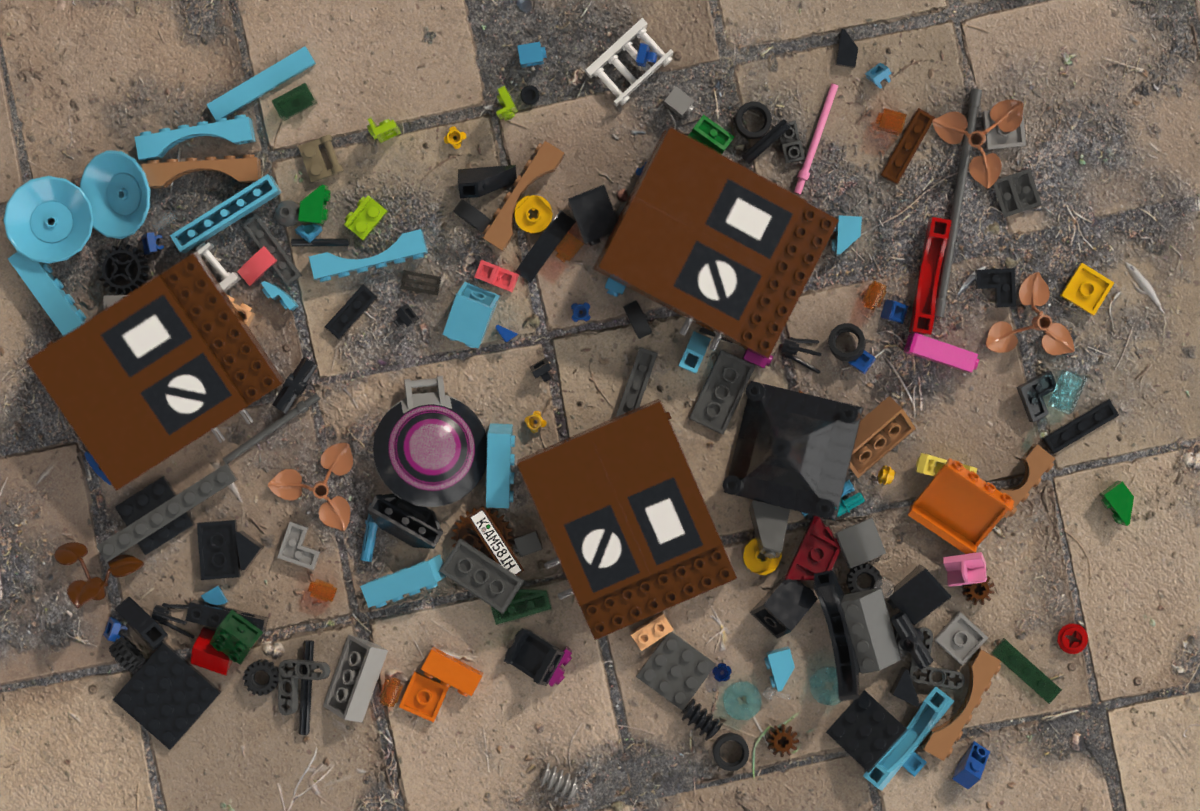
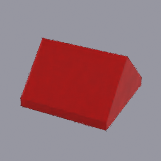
[190,627,232,676]

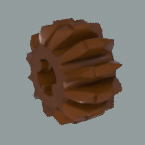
[961,576,995,605]
[766,724,799,757]

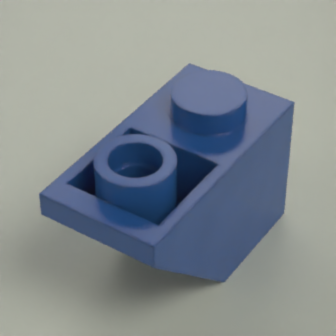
[952,741,990,789]

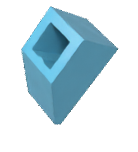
[831,215,862,256]
[678,331,711,374]
[764,646,795,692]

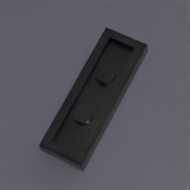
[325,284,378,340]

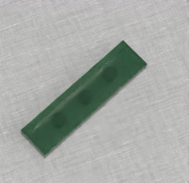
[991,638,1062,704]

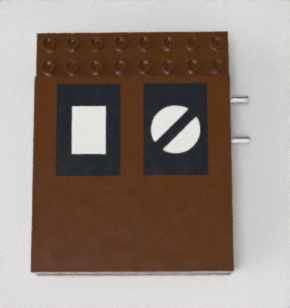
[592,127,839,358]
[26,252,284,491]
[517,398,737,640]

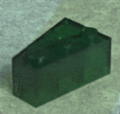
[491,589,553,626]

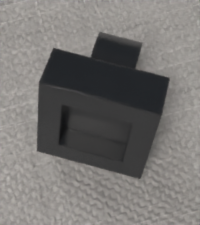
[393,304,419,327]
[530,358,552,382]

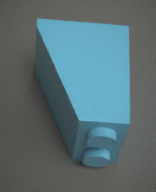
[442,282,500,348]

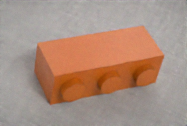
[421,647,484,697]

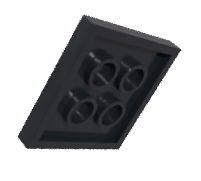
[115,476,195,555]
[826,690,908,772]

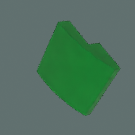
[688,114,734,154]

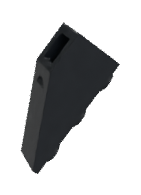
[458,165,517,199]
[114,596,168,651]

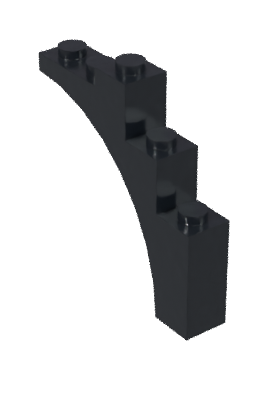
[814,570,861,702]

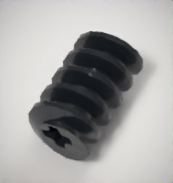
[681,698,723,741]

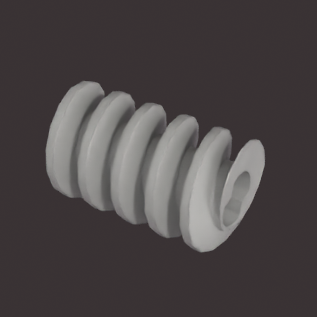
[540,762,582,801]

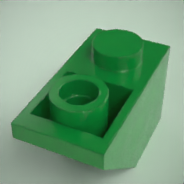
[298,185,331,225]
[1099,481,1134,526]

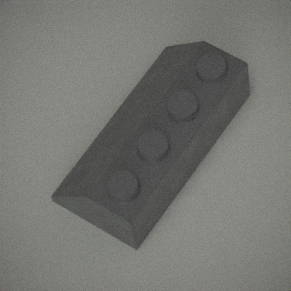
[841,588,902,674]

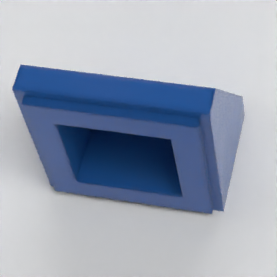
[881,299,908,324]
[495,325,519,343]

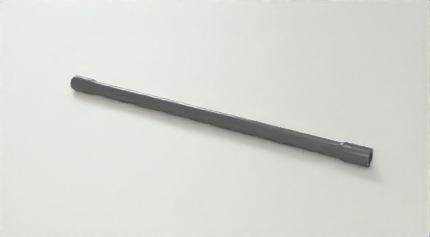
[935,89,982,318]

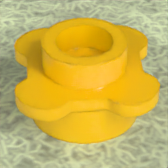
[444,126,466,149]
[525,411,547,433]
[878,465,895,485]

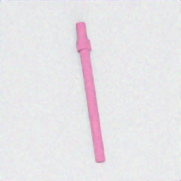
[794,84,838,195]

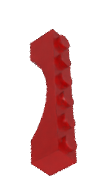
[909,217,951,335]

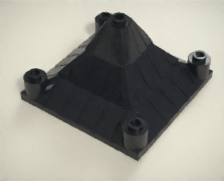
[723,381,864,521]

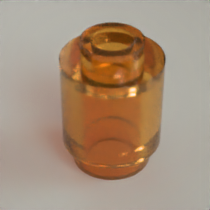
[862,281,887,310]
[308,578,337,602]
[379,677,403,707]

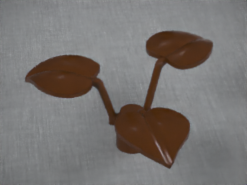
[54,542,144,609]

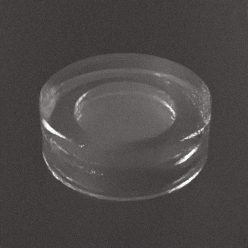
[874,578,894,598]

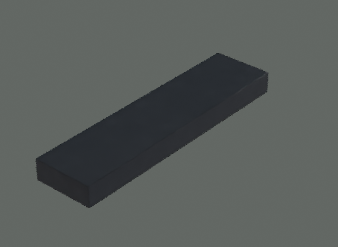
[1042,399,1119,454]

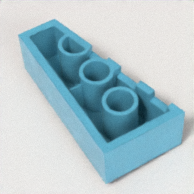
[486,423,515,508]
[360,554,447,608]

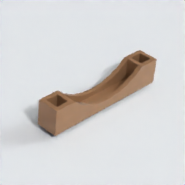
[482,141,565,252]
[141,154,261,189]
[921,648,1001,761]

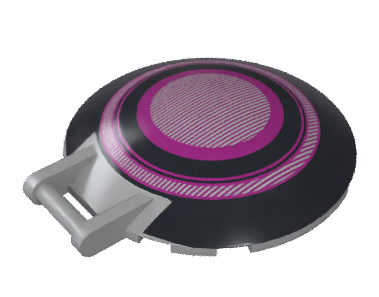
[373,376,487,507]

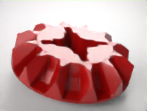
[1057,623,1088,654]

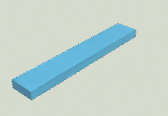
[206,46,316,120]

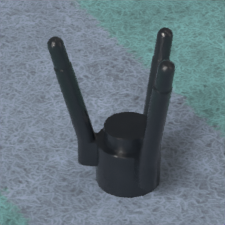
[781,337,822,374]
[152,603,195,639]

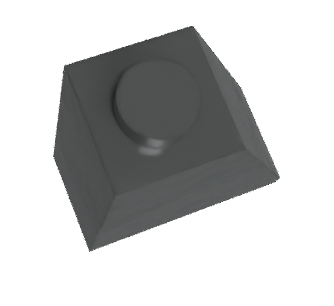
[749,500,790,558]

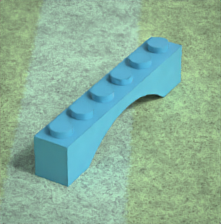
[135,115,256,162]
[309,229,428,283]
[863,686,955,790]

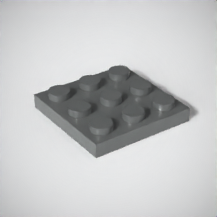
[636,632,716,711]

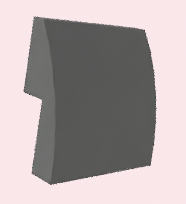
[993,168,1042,218]
[835,518,886,569]

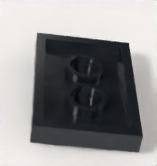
[197,520,241,580]

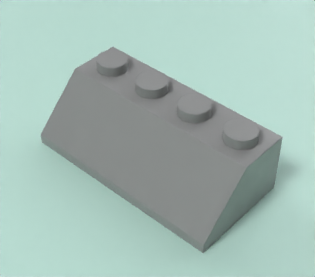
[323,635,388,722]

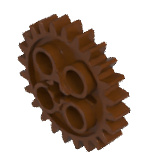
[451,506,514,562]

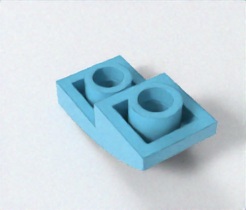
[261,281,299,311]

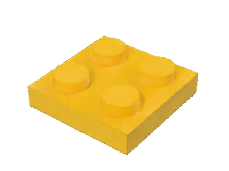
[1060,263,1114,316]

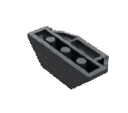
[367,493,443,549]

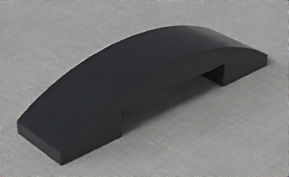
[515,210,576,283]

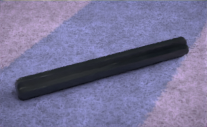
[299,640,314,735]

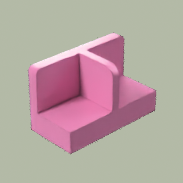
[943,552,987,587]

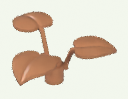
[932,99,1024,189]
[985,272,1075,355]
[268,443,353,531]

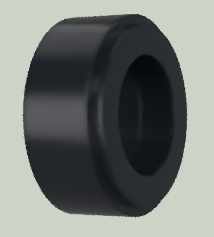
[520,85,540,106]

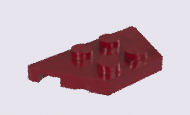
[784,515,841,580]

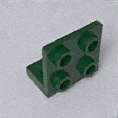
[210,610,263,665]

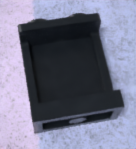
[504,628,565,686]

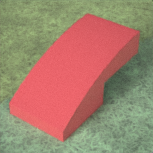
[237,246,277,286]
[474,260,519,292]

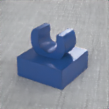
[636,43,657,67]
[141,232,164,255]
[103,617,128,642]

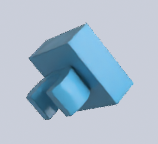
[865,63,892,89]

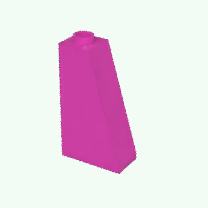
[903,333,979,373]

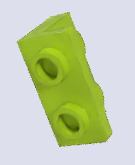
[496,86,518,121]
[367,118,401,143]
[344,195,388,241]

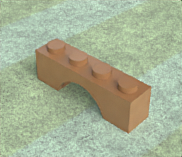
[996,444,1055,518]

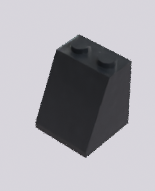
[568,185,617,247]
[886,564,952,625]
[750,575,818,639]

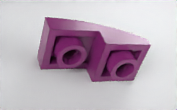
[549,646,572,687]

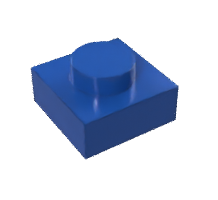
[848,350,876,375]

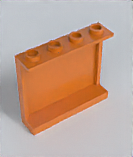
[908,458,1014,554]

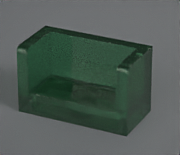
[272,83,318,121]

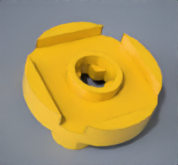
[514,195,553,234]
[743,537,782,575]

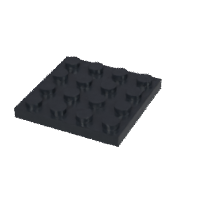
[113,642,221,750]

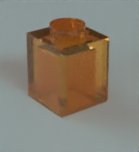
[875,108,907,136]
[554,232,584,263]

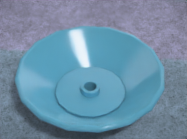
[80,150,150,239]
[3,176,94,264]

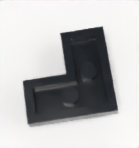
[975,268,1016,308]
[1016,370,1058,422]

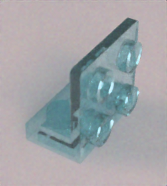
[1048,370,1088,415]

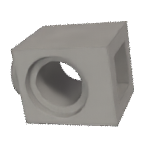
[664,86,694,118]

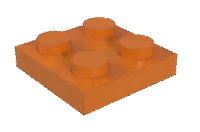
[399,671,449,723]

